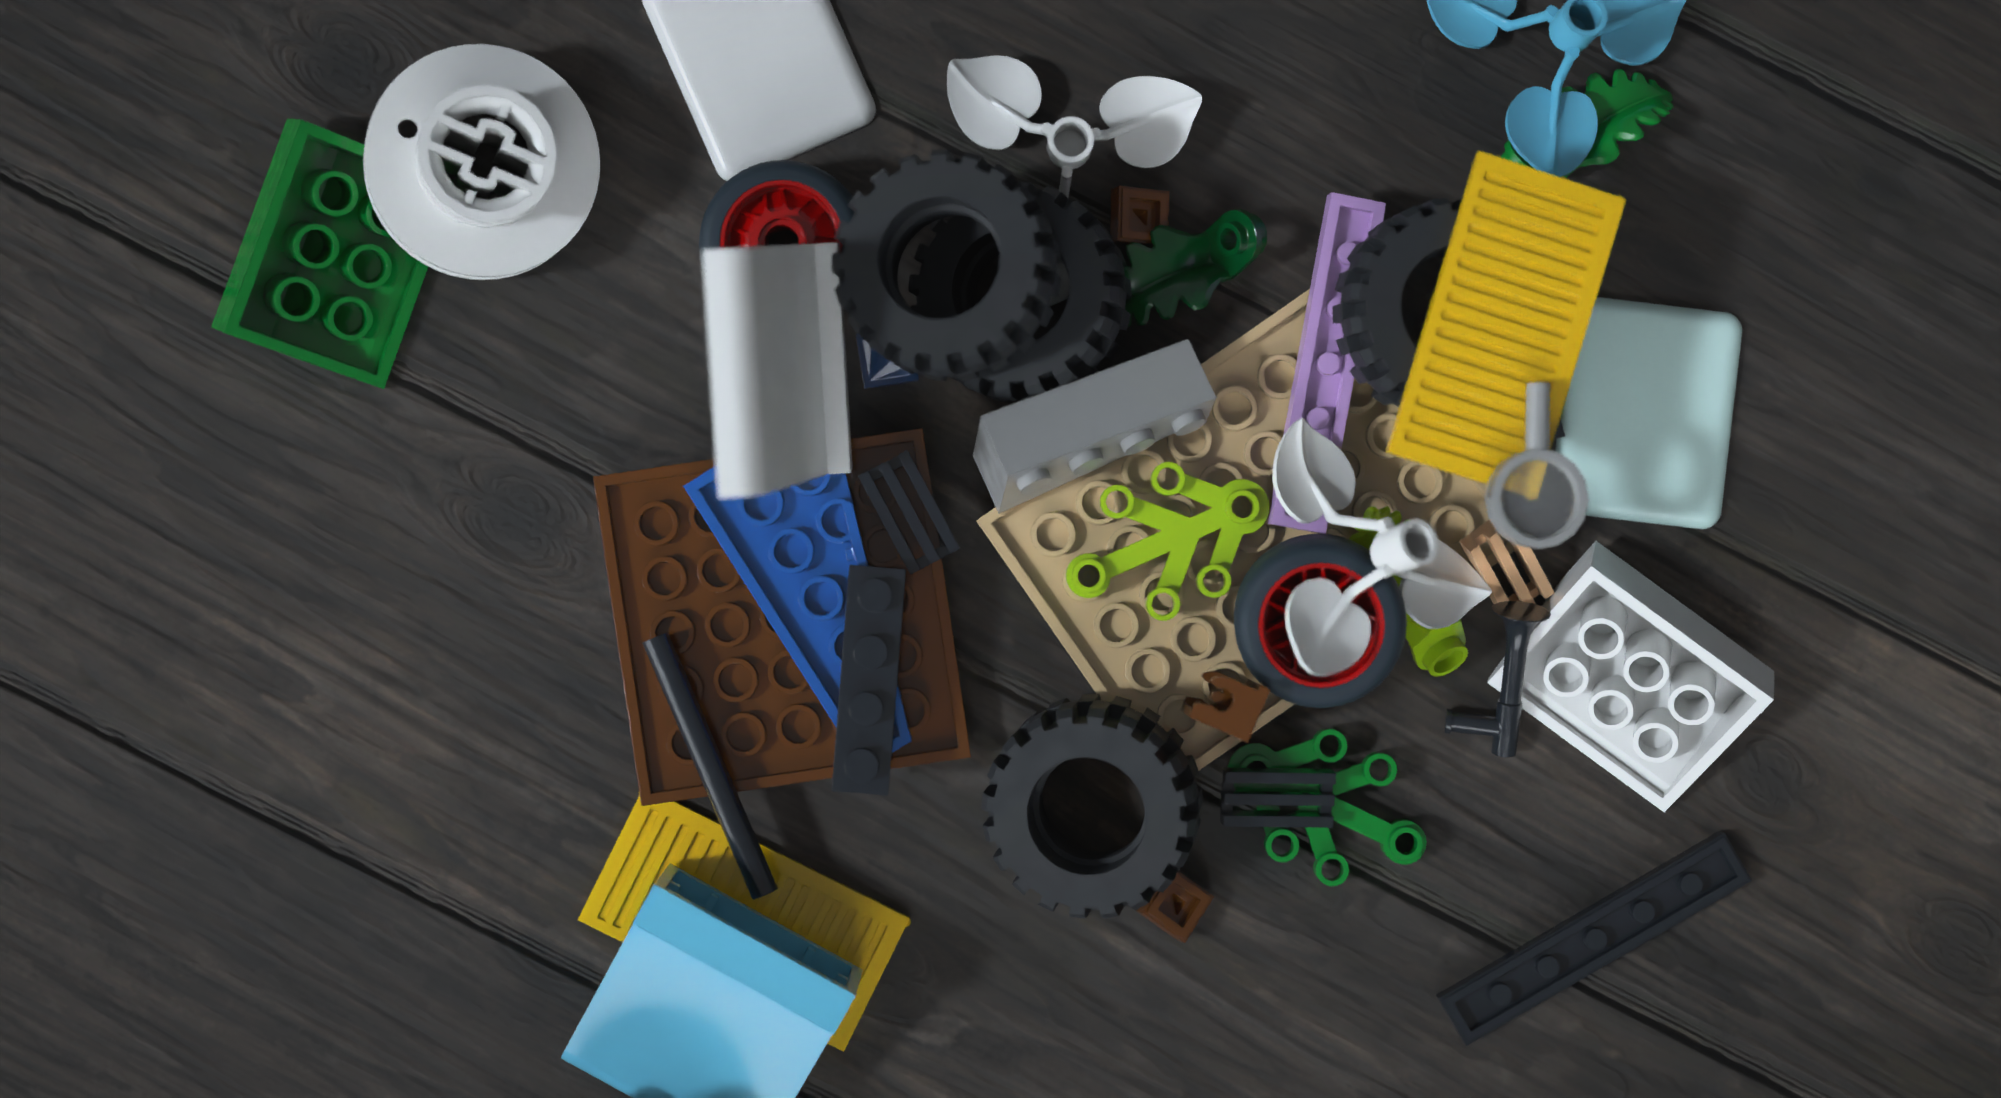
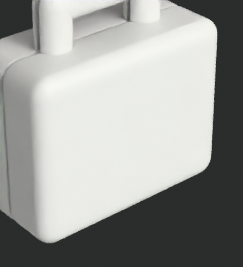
[642,0,876,181]

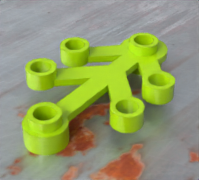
[1066,462,1270,621]

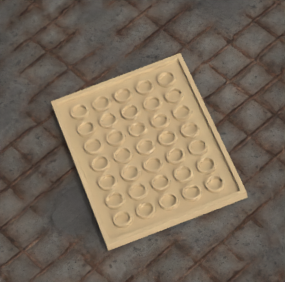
[976,289,1524,771]

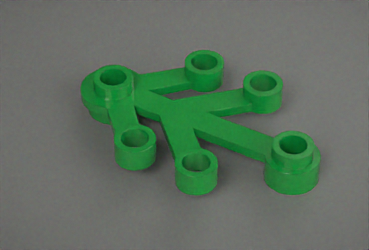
[1227,728,1427,886]

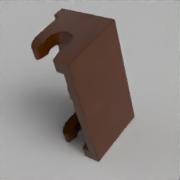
[1180,671,1271,743]

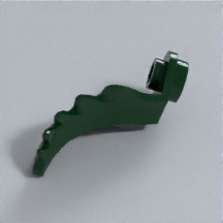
[1124,209,1267,328]

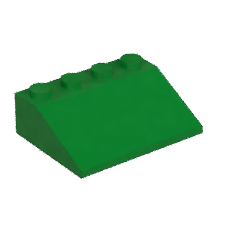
[211,119,454,389]

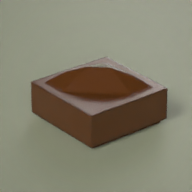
[1110,186,1169,248]
[1136,871,1214,943]

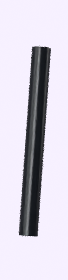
[642,632,778,900]

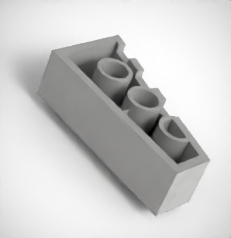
[973,339,1216,514]

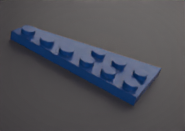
[683,466,912,753]

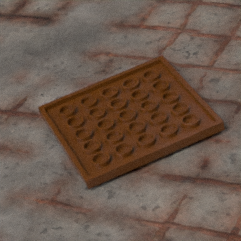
[593,428,971,806]

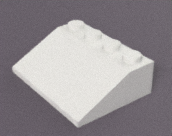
[1487,541,1774,812]

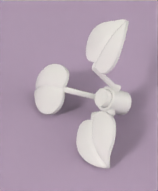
[947,55,1202,306]
[1272,418,1492,676]

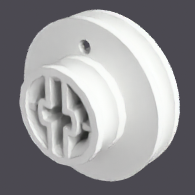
[363,44,600,280]

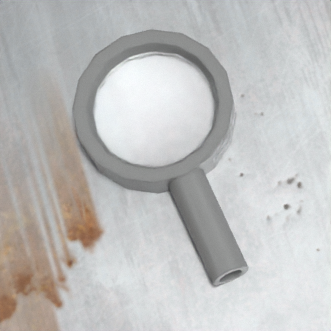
[1485,382,1589,549]

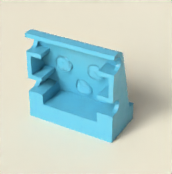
[561,863,863,1098]

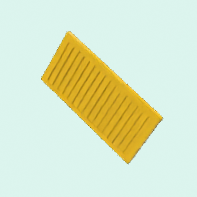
[1385,151,1626,500]
[578,794,911,1052]

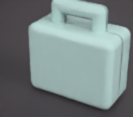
[1550,297,1742,529]

